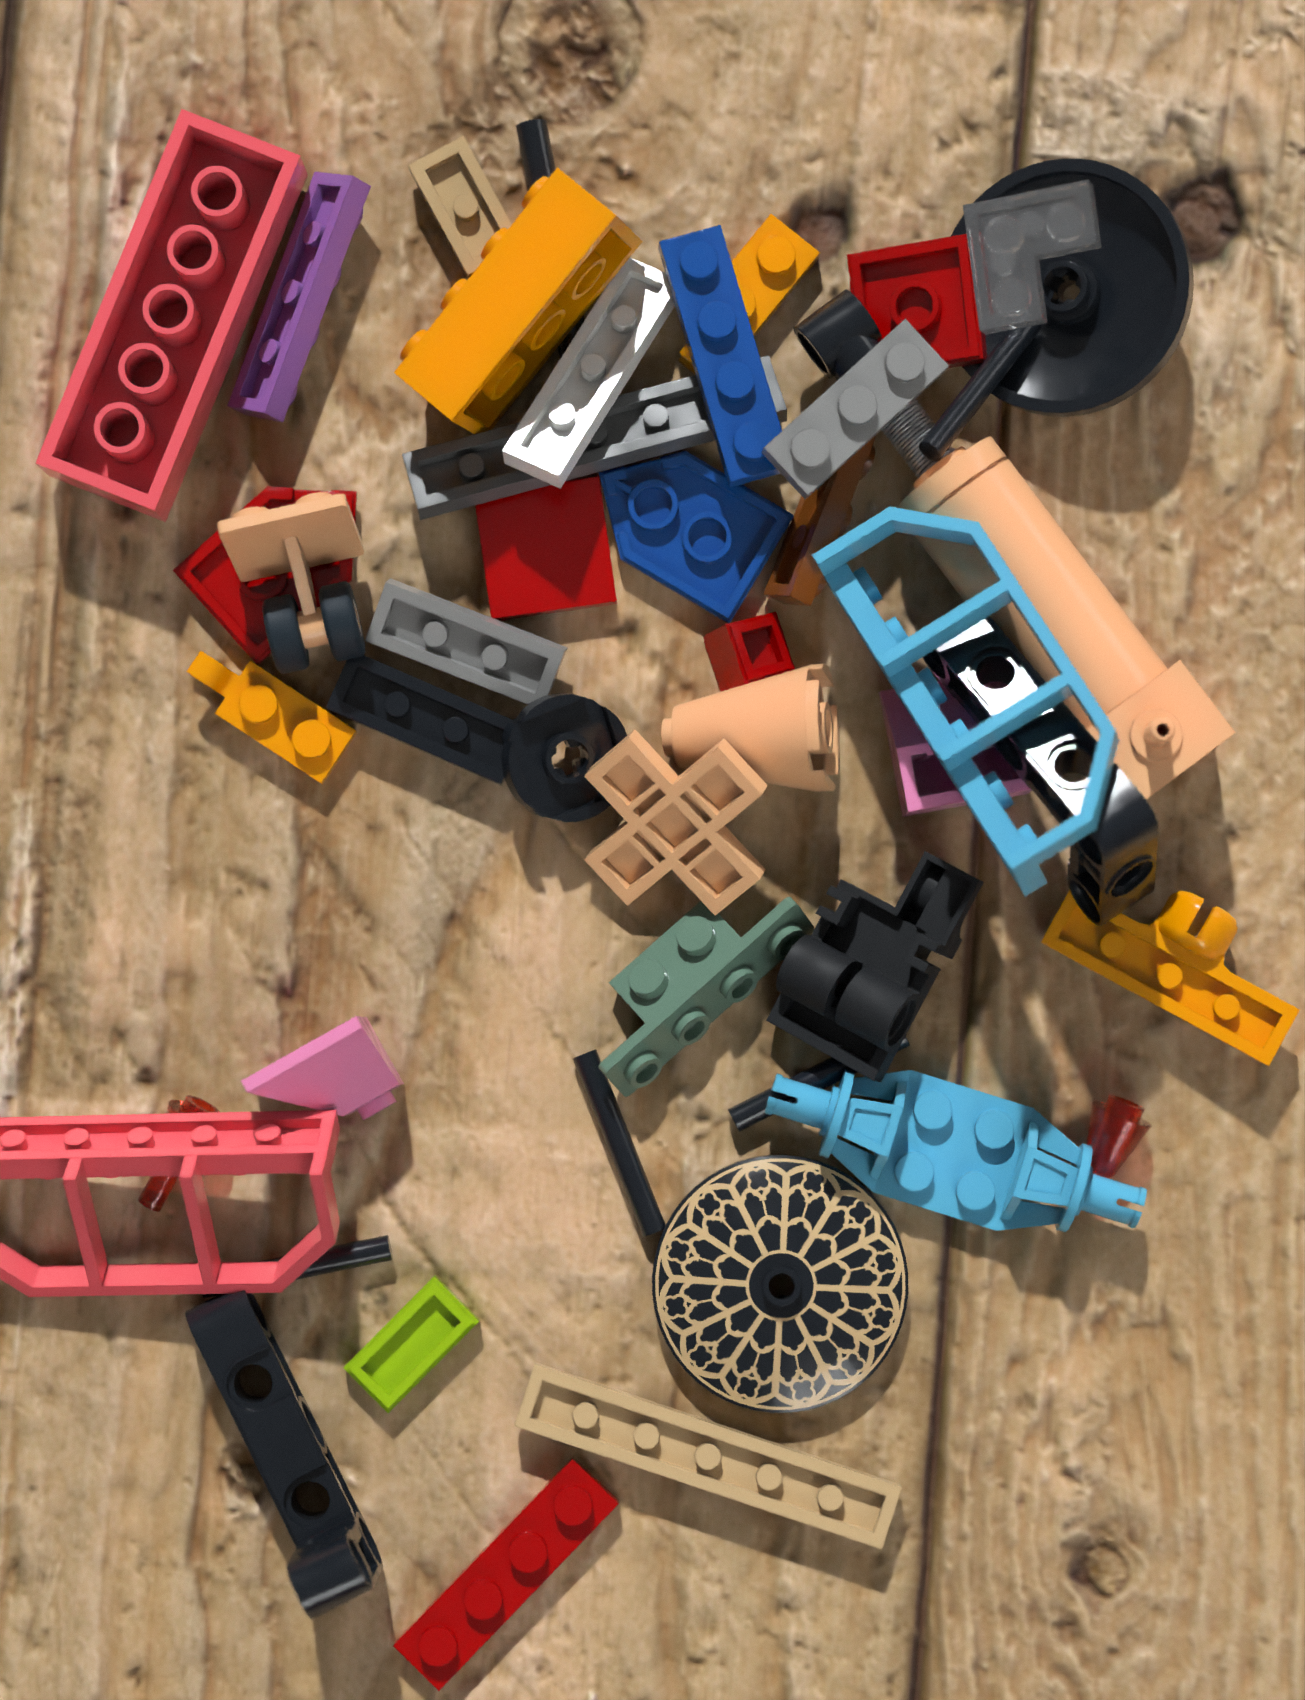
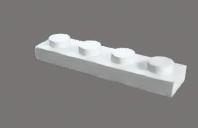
[502,258,675,489]

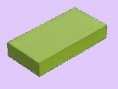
[343,1275,480,1413]

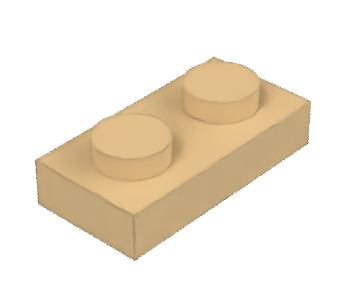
[408,136,512,279]

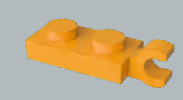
[679,214,820,375]
[186,651,357,785]

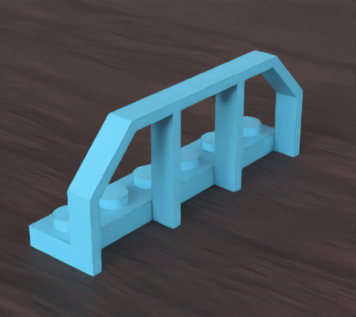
[812,507,1119,897]

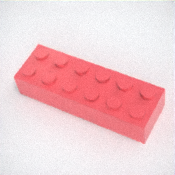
[36,109,308,522]

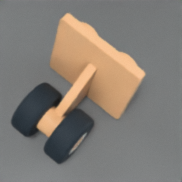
[217,492,366,674]

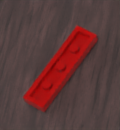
[393,1456,619,1691]

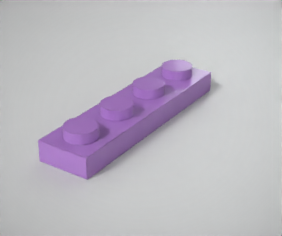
[227,172,371,422]

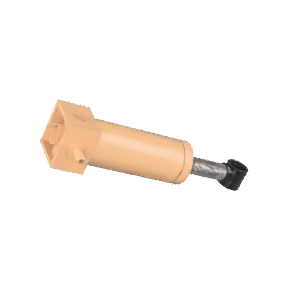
[793,289,1236,799]

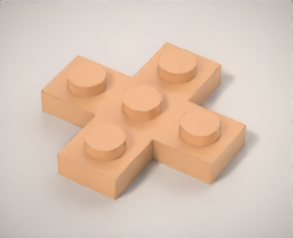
[584,729,768,916]

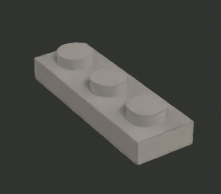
[762,319,949,499]
[365,578,568,704]

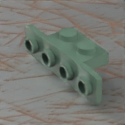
[599,897,815,1097]

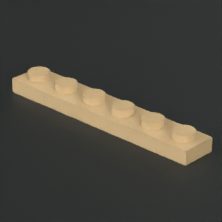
[514,1362,902,1550]

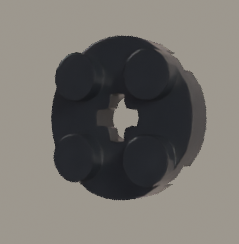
[501,693,627,823]

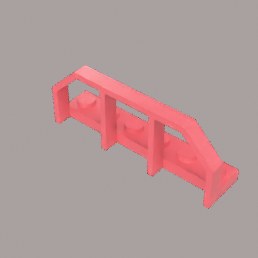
[0,1110,340,1297]

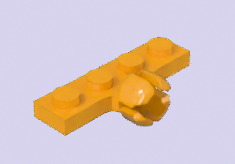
[1041,889,1300,1066]

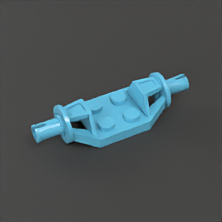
[765,1069,1147,1232]

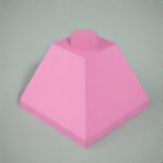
[241,1016,404,1120]

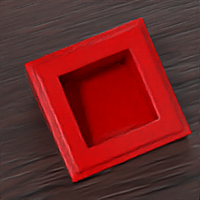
[704,612,795,691]

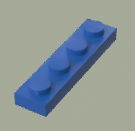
[658,225,782,488]

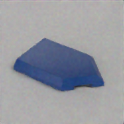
[599,451,794,624]

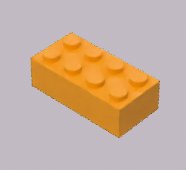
[394,167,643,434]

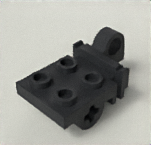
[766,851,984,1083]

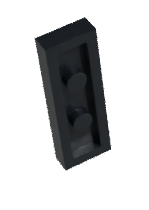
[326,655,512,786]

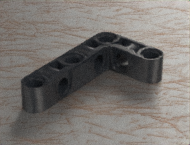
[915,599,1159,926]
[185,1290,383,1619]

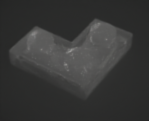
[963,180,1102,335]

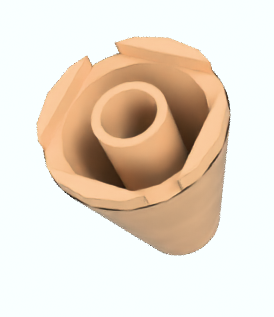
[661,664,840,792]

